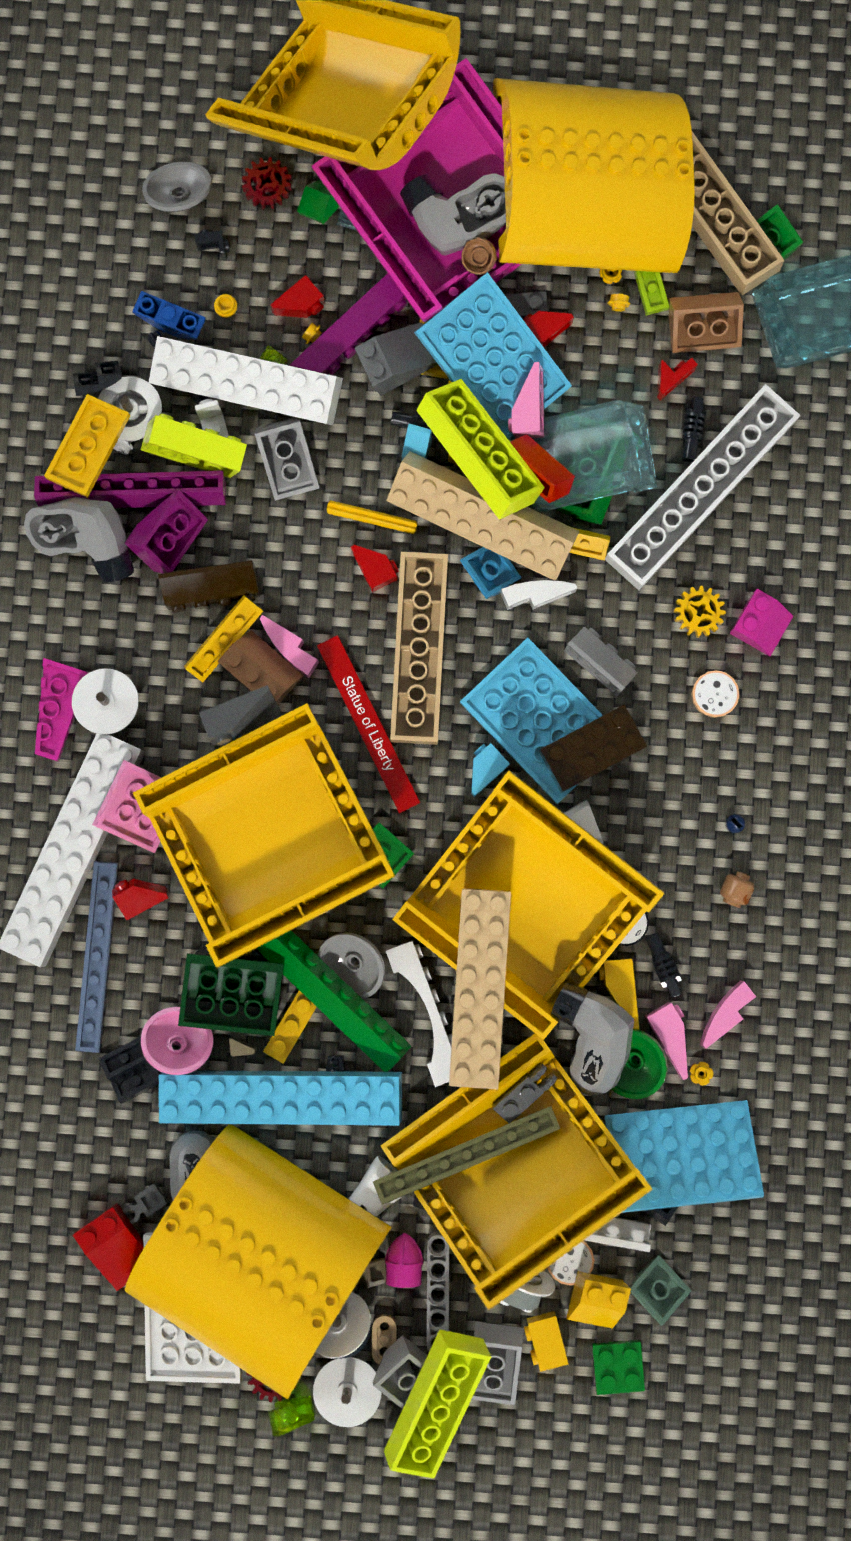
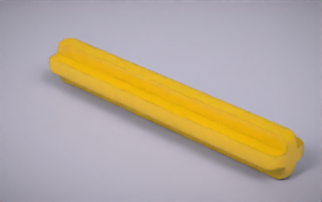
[326,500,417,534]

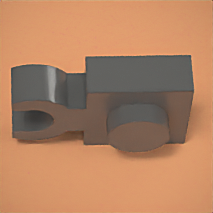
[123,1182,168,1224]

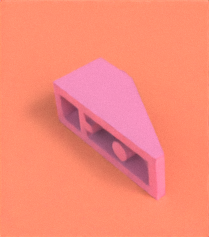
[508,362,544,439]
[644,1002,688,1080]

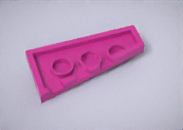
[35,658,88,762]

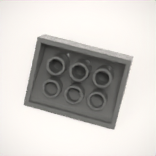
[199,685,283,750]

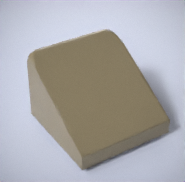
[229,1037,257,1057]
[359,1258,386,1288]

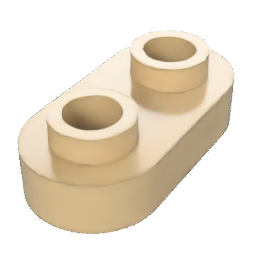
[372,1314,397,1364]

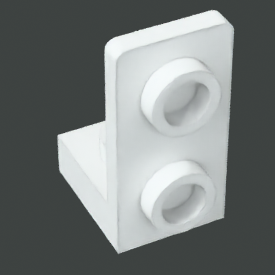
[195,399,229,438]

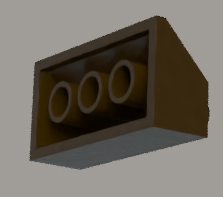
[158,560,261,613]

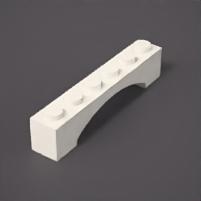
[386,941,452,1087]

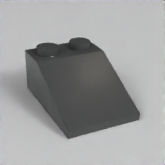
[355,322,438,396]

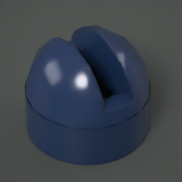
[725,814,745,833]

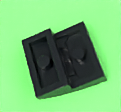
[73,361,122,396]
[98,1037,161,1104]

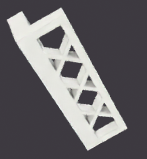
[585,1217,651,1252]

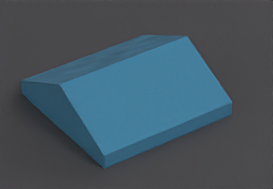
[460,547,521,599]

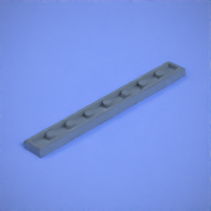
[75,861,119,1053]

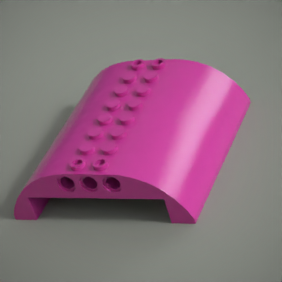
[312,58,522,322]

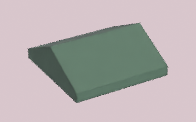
[629,1255,691,1326]

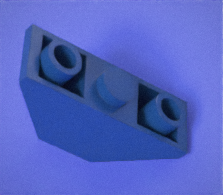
[132,291,206,340]

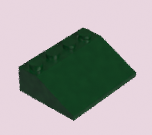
[178,953,283,1036]

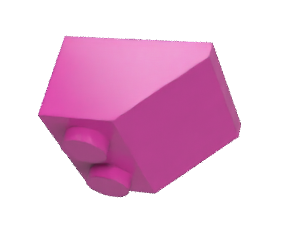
[729,589,793,657]

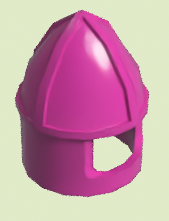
[385,1233,423,1288]

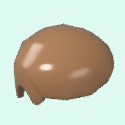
[461,237,497,275]

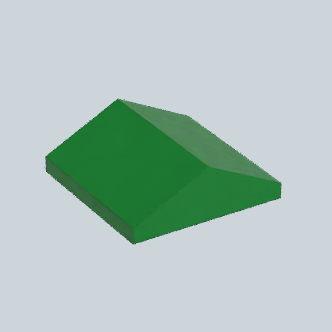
[297,180,339,224]
[756,204,804,260]

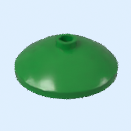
[611,1029,668,1099]

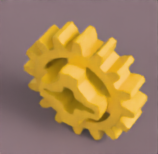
[673,586,726,638]

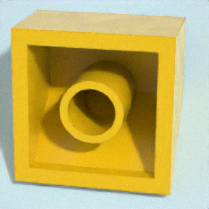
[566,1271,631,1329]

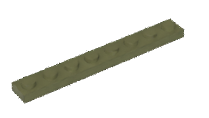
[373,1106,561,1205]

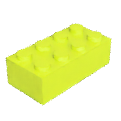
[141,414,247,478]

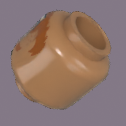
[720,871,755,908]

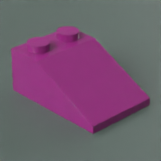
[125,490,208,573]

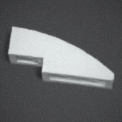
[500,580,577,610]

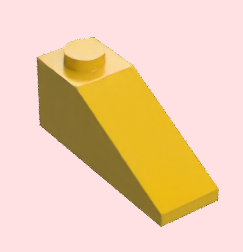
[598,958,639,1030]

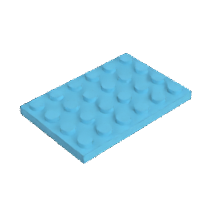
[414,272,572,439]
[460,638,603,804]
[604,1100,764,1213]

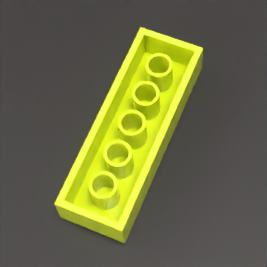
[416,379,545,520]
[384,1329,491,1478]

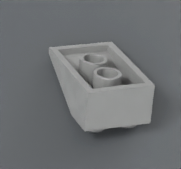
[255,417,319,501]
[471,1322,524,1405]

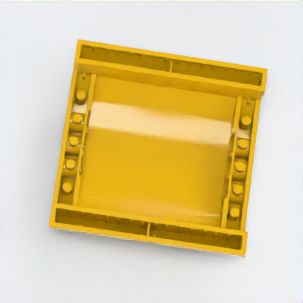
[205,0,460,170]
[493,78,695,273]
[133,703,395,968]
[392,771,664,1040]
[381,1034,653,1310]
[125,1124,392,1399]

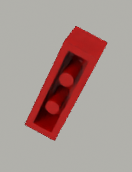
[510,434,575,503]

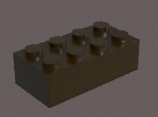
[539,704,647,793]

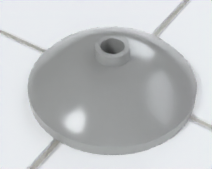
[142,162,212,212]
[317,932,385,999]

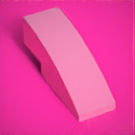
[260,615,319,678]
[700,981,756,1049]

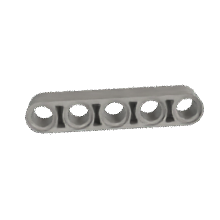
[427,1231,449,1351]

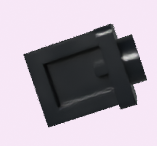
[194,229,230,261]

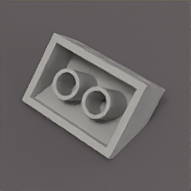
[564,627,638,696]

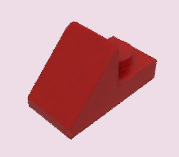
[657,358,698,401]

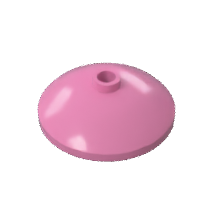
[141,1007,213,1075]

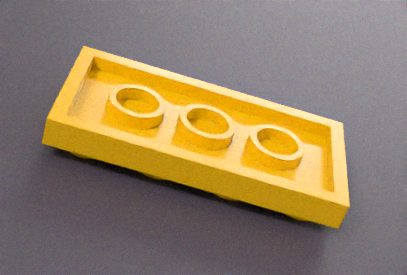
[44,394,130,498]

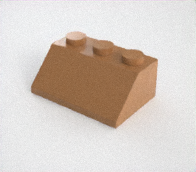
[669,292,744,353]
[217,630,304,705]

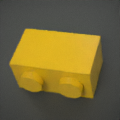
[524,1311,568,1372]

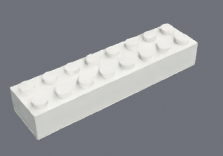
[148,336,343,425]

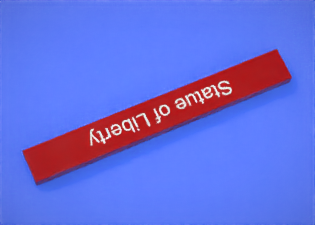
[317,635,420,814]

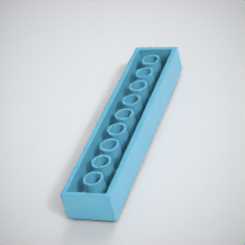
[159,1071,402,1126]

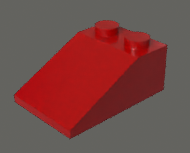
[73,1203,144,1291]

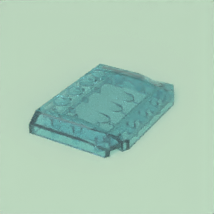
[752,255,851,369]
[508,400,657,514]

